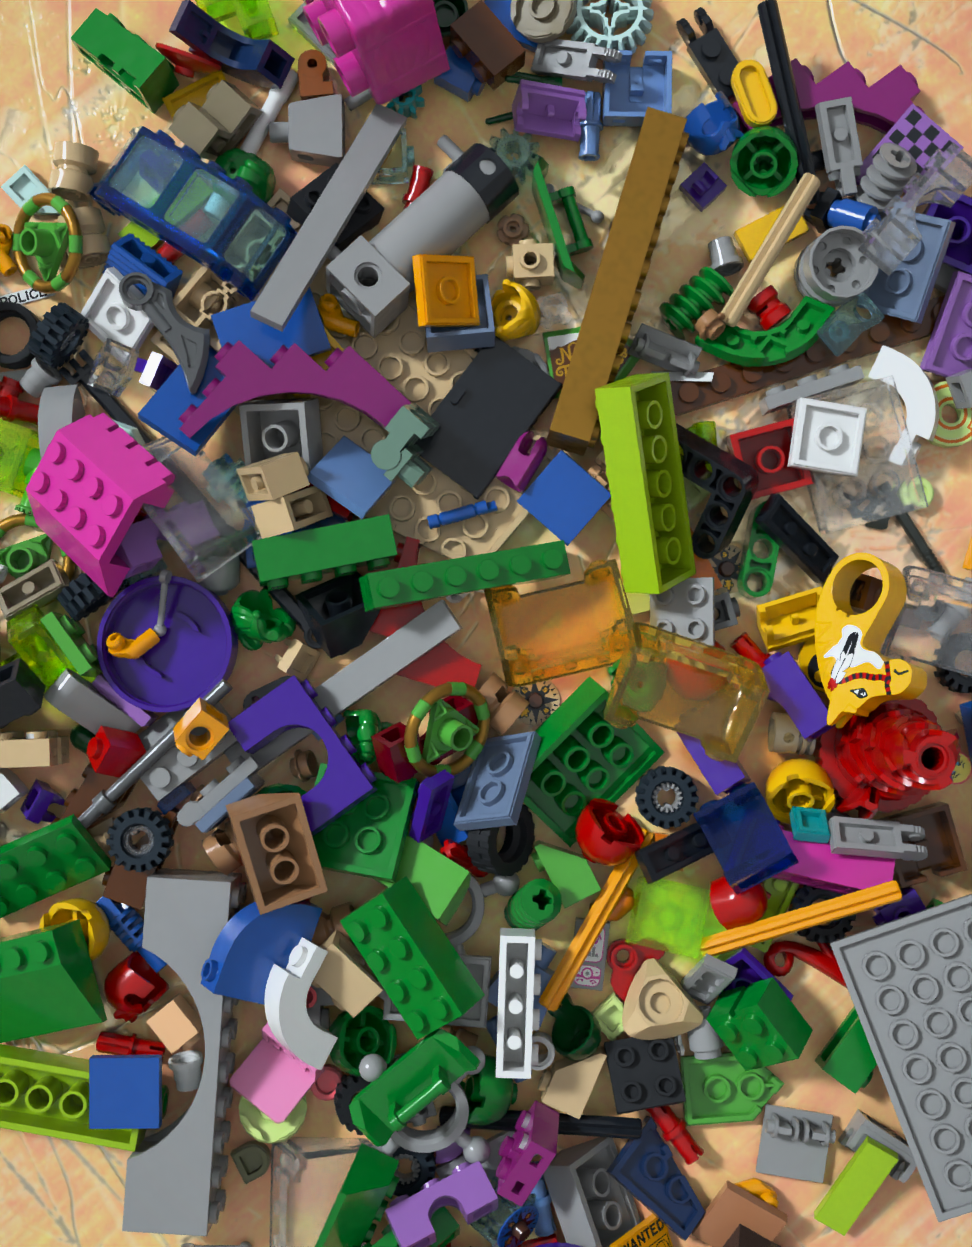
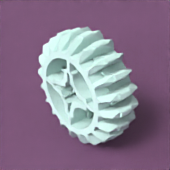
[566,0,654,55]

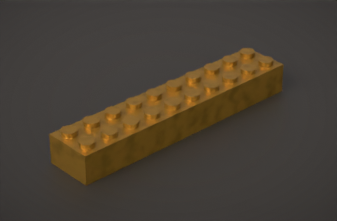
[546,107,690,456]

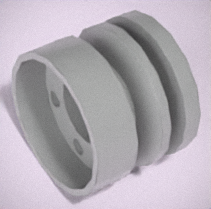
[794,225,880,307]

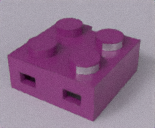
[495,1100,560,1207]

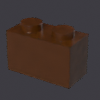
[449,0,526,90]

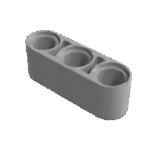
[44,668,141,735]

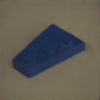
[606,1116,705,1241]

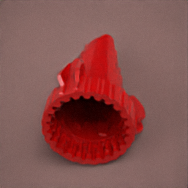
[813,698,961,820]

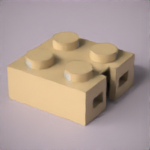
[0,730,69,768]

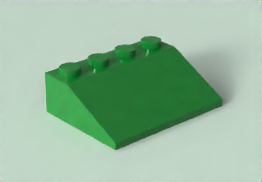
[523,676,665,847]
[0,919,107,1043]

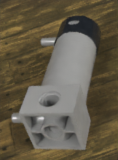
[326,135,519,338]

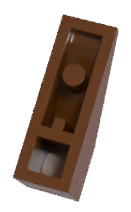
[102,808,180,910]

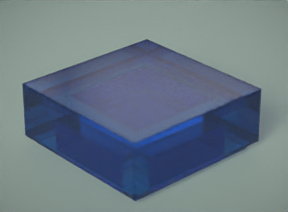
[157,782,196,815]

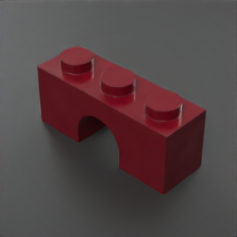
[371,696,478,783]

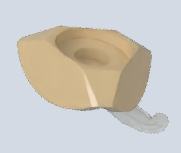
[622,958,704,1056]

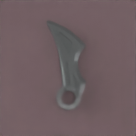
[119,272,210,395]

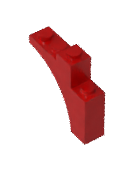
[369,536,482,687]

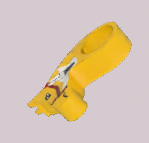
[815,553,927,728]

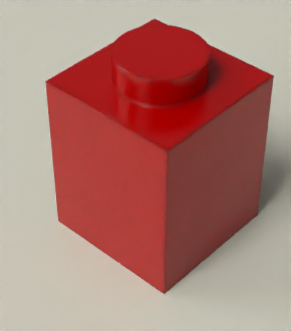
[86,725,147,778]

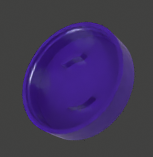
[97,576,238,713]

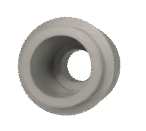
[687,1006,724,1060]

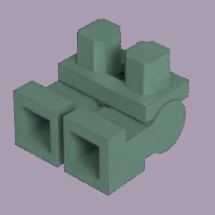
[371,403,441,488]

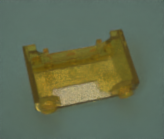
[484,559,637,687]
[604,622,770,763]

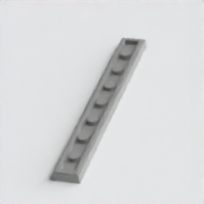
[250,104,407,332]
[224,600,462,776]

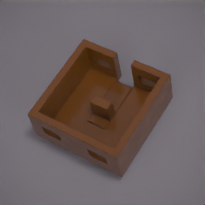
[876,802,967,888]

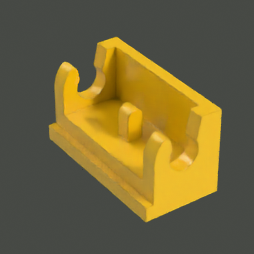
[756,586,822,653]

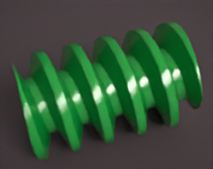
[659,267,734,340]
[504,879,562,931]

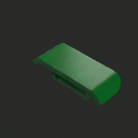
[532,157,593,289]
[349,1028,481,1147]

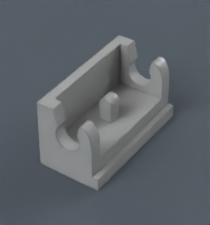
[838,1109,917,1183]

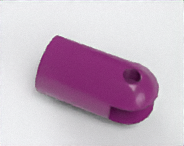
[495,431,548,493]

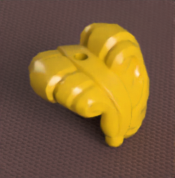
[491,279,541,341]

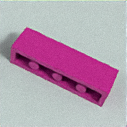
[747,823,895,895]

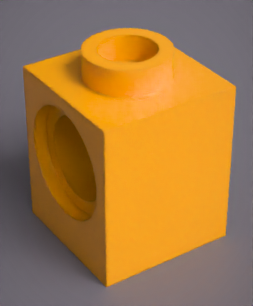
[173,697,230,760]

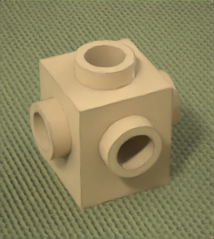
[506,239,555,291]

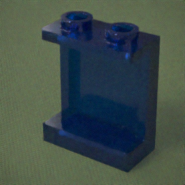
[693,782,799,895]

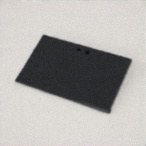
[414,336,563,500]

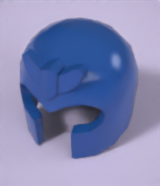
[684,91,744,156]

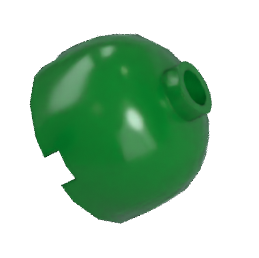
[730,125,798,197]
[329,1006,397,1077]
[459,1054,518,1125]

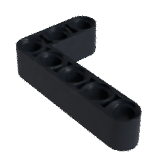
[676,423,759,559]

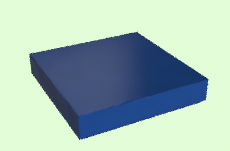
[517,450,611,546]
[89,1055,162,1129]

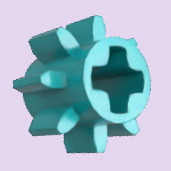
[386,85,425,119]

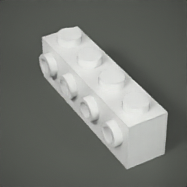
[496,928,542,1079]

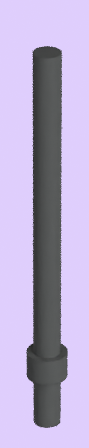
[77,679,233,829]

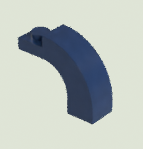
[169,0,295,89]

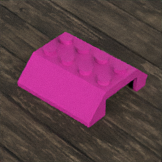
[26,412,175,597]

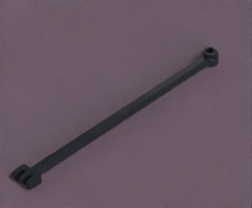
[58,349,322,649]

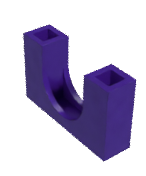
[673,651,836,798]
[228,675,378,837]

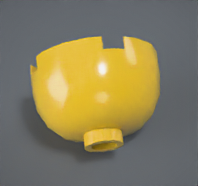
[765,758,835,824]
[39,898,111,962]

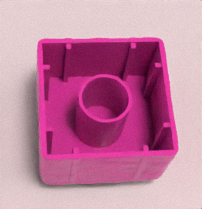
[302,0,450,105]

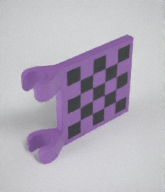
[855,103,964,211]

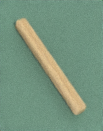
[721,172,821,327]

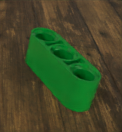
[737,500,780,599]

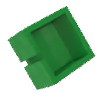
[706,977,813,1071]

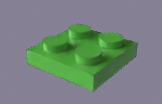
[40,611,103,678]

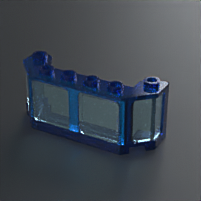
[87,126,297,302]

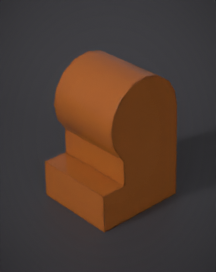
[298,49,336,100]

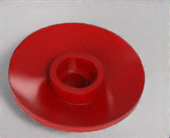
[155,43,222,79]

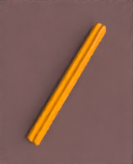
[539,828,654,1012]
[699,880,902,956]

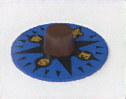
[497,1205,539,1247]

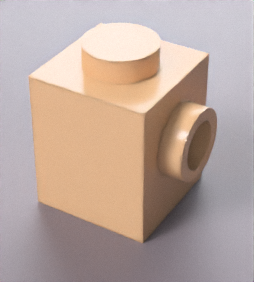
[146,993,203,1054]

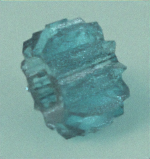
[488,128,541,185]

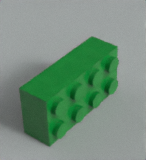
[252,514,398,591]
[340,876,485,1040]

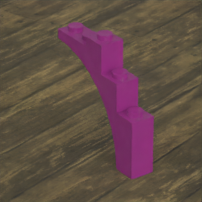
[731,58,925,135]
[179,340,411,438]

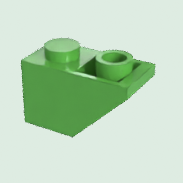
[531,840,601,908]

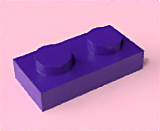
[409,769,455,843]

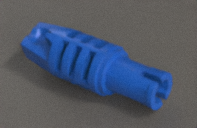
[96,896,167,973]

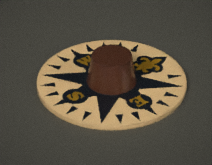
[708,544,751,594]
[512,676,560,726]

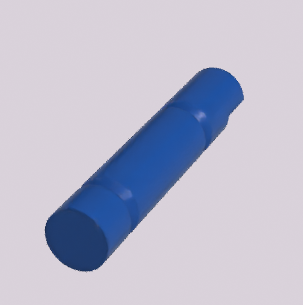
[427,500,498,530]

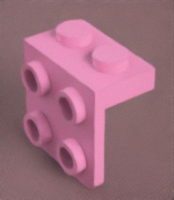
[230,1022,324,1124]

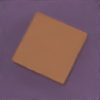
[692,1180,787,1247]

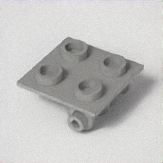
[650,577,715,647]
[756,1104,836,1183]

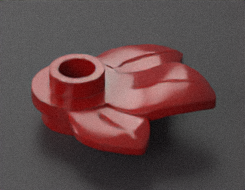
[606,938,666,1001]

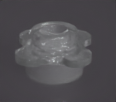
[537,292,572,329]

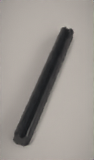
[757,0,821,205]
[439,1106,642,1139]

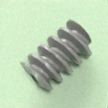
[849,142,917,221]

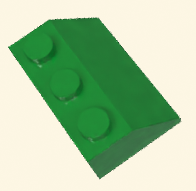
[315,1143,400,1247]

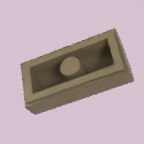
[0,559,70,623]

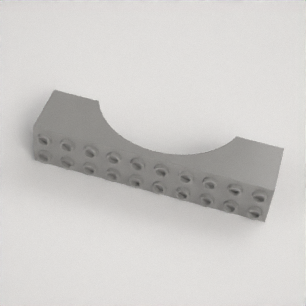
[122,868,247,1236]

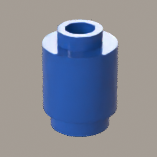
[827,198,881,237]

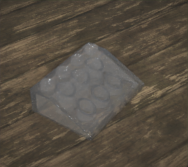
[787,375,928,536]

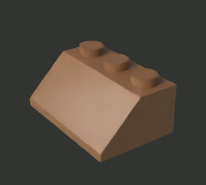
[225,793,328,915]

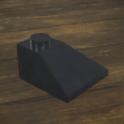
[295,571,381,659]

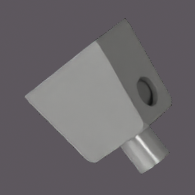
[269,94,345,167]

